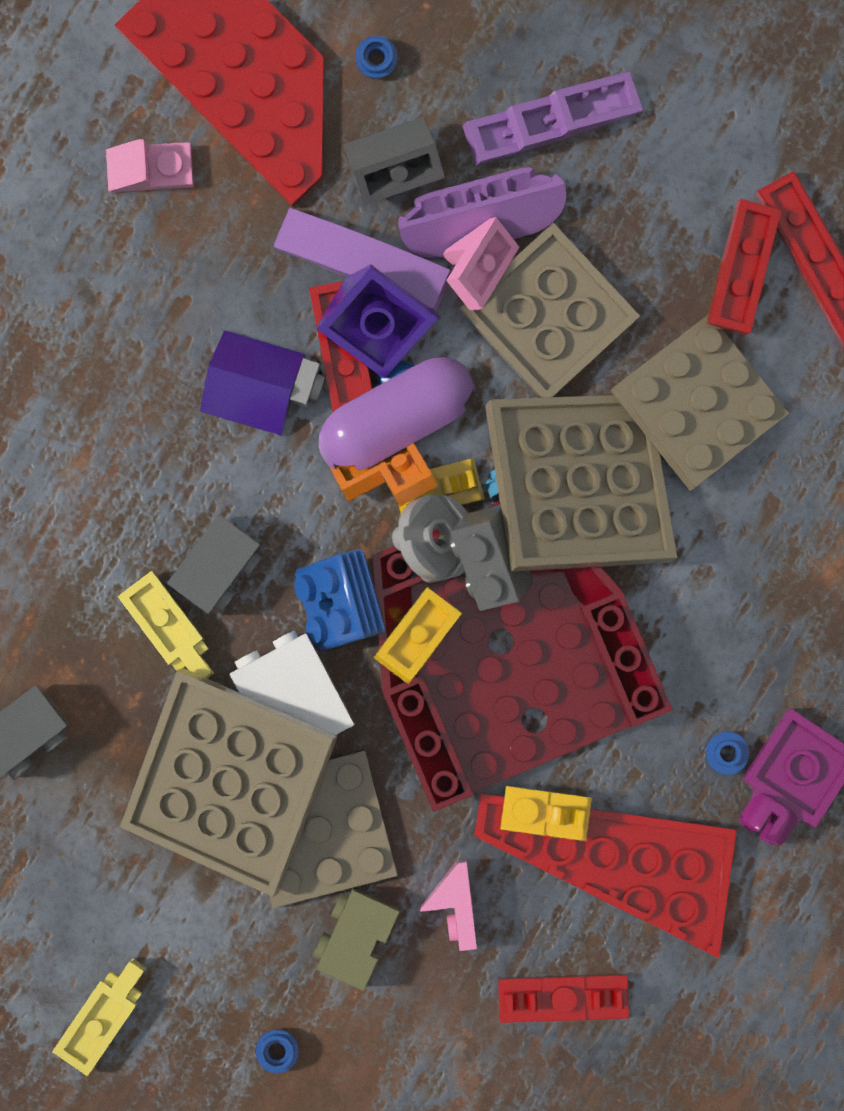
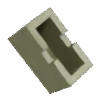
[313,887,400,991]

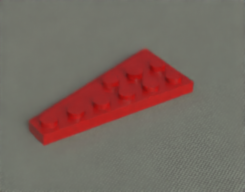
[474,793,736,958]

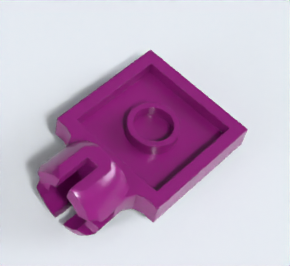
[739,708,844,846]

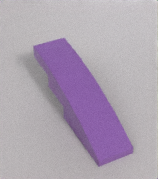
[462,71,643,166]
[273,208,452,311]

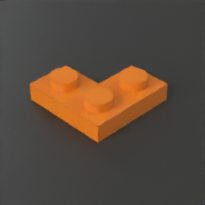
[329,443,438,506]

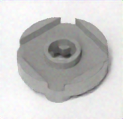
[392,494,467,583]

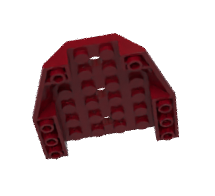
[372,501,673,812]

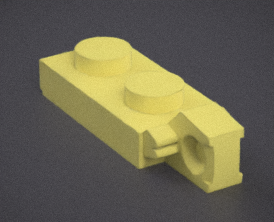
[118,571,214,678]
[52,958,147,1077]

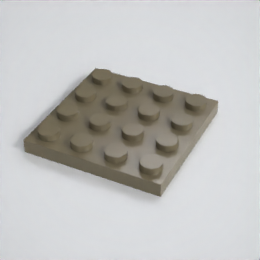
[485,395,677,572]
[120,668,338,897]

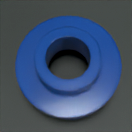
[355,36,398,79]
[706,732,749,775]
[255,1029,299,1073]

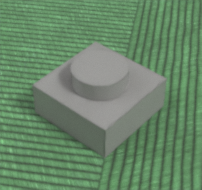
[290,358,326,409]

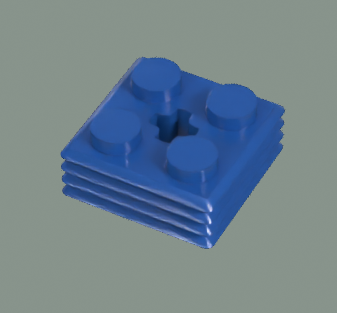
[294,549,386,652]

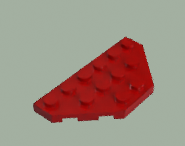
[114,0,324,208]

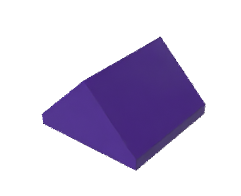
[317,264,438,378]
[200,330,306,436]

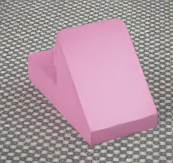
[106,139,194,193]
[443,217,520,310]
[420,859,477,951]

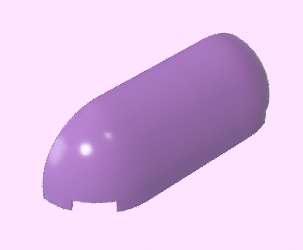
[398,168,566,258]
[318,357,476,470]

